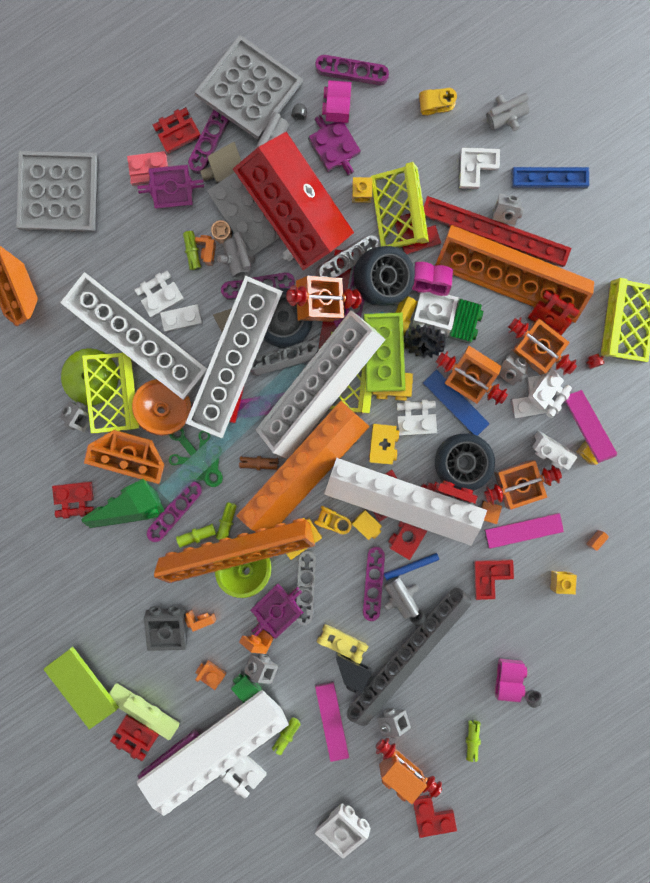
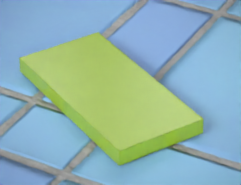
[363,312,406,392]
[43,647,119,730]

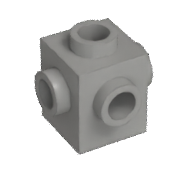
[493,193,524,225]
[499,351,530,386]
[60,401,94,432]
[244,653,278,684]
[377,708,411,738]

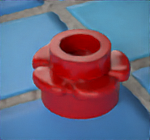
[586,353,605,369]

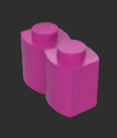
[322,80,351,123]
[412,262,453,296]
[495,658,527,702]

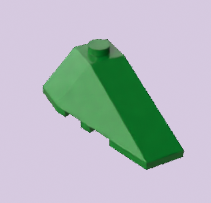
[81,479,164,528]

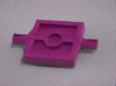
[308,115,361,176]
[138,165,204,208]
[250,584,304,639]

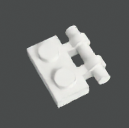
[134,270,184,318]
[528,368,572,418]
[397,399,437,435]
[219,755,267,799]

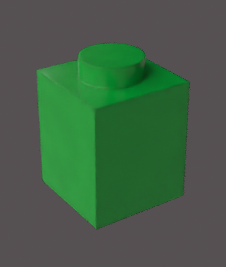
[231,673,262,703]

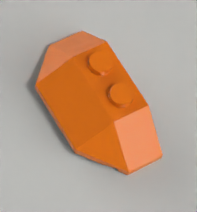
[0,246,38,326]
[84,430,164,484]

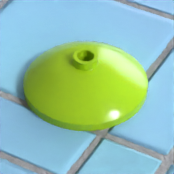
[61,348,119,405]
[215,558,271,598]

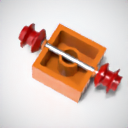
[286,276,362,322]
[508,317,577,375]
[436,346,508,405]
[483,460,562,510]
[375,738,442,804]

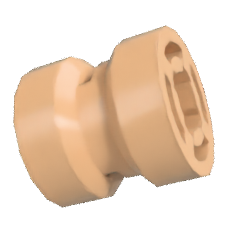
[211,220,232,244]

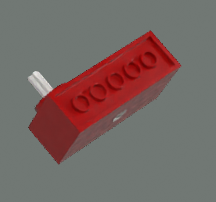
[233,132,354,271]

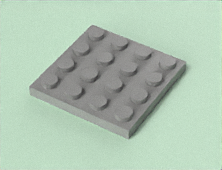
[195,35,303,140]
[16,151,97,232]
[207,172,280,256]

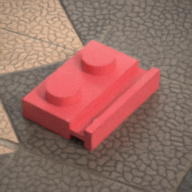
[127,151,168,186]

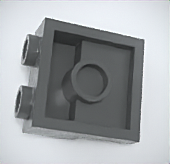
[144,606,187,651]

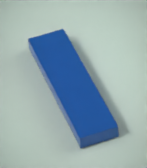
[512,167,589,188]
[423,369,490,436]

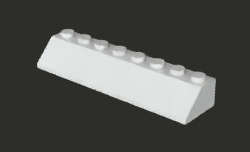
[60,272,207,400]
[186,276,283,438]
[256,310,386,459]
[324,458,487,546]
[137,690,289,816]

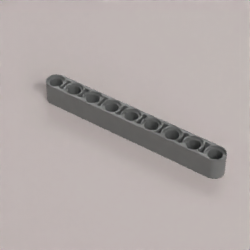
[347,588,472,726]

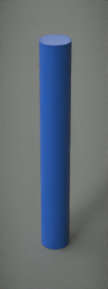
[384,553,440,581]

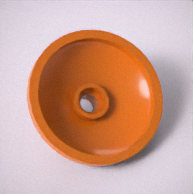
[132,379,191,435]

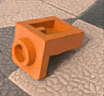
[195,235,216,266]
[185,610,217,632]
[239,629,274,654]
[195,660,226,690]

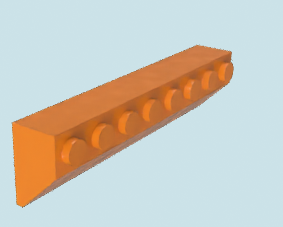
[435,225,594,323]
[236,400,370,532]
[154,518,315,583]

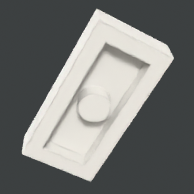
[160,304,203,332]

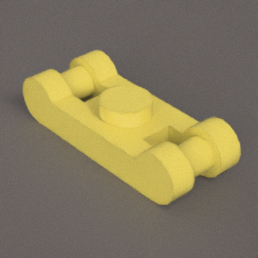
[316,624,369,664]

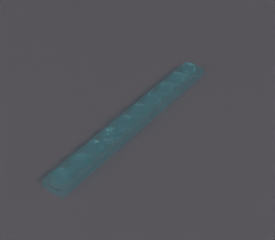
[157,363,306,503]

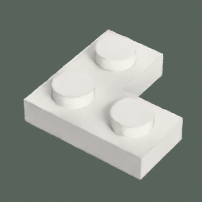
[459,148,500,189]
[511,375,549,418]

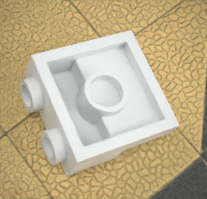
[411,292,459,337]
[532,430,577,470]
[315,803,371,859]

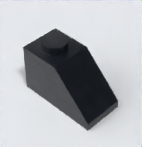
[336,652,372,693]

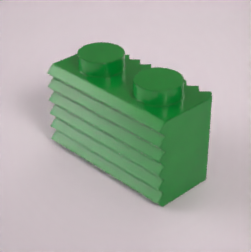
[447,299,484,344]

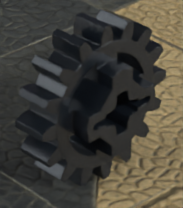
[404,324,446,358]

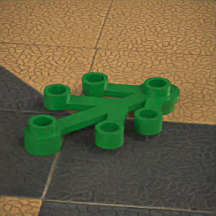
[169,428,223,487]

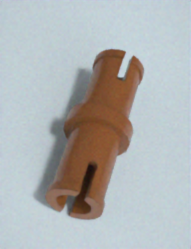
[239,456,279,471]

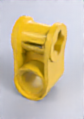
[419,88,457,115]
[314,505,352,535]

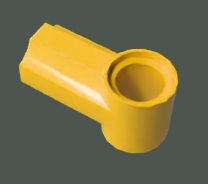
[395,296,418,336]

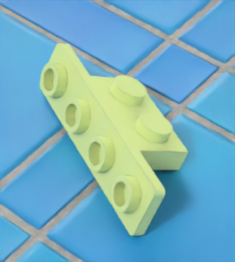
[109,683,180,740]

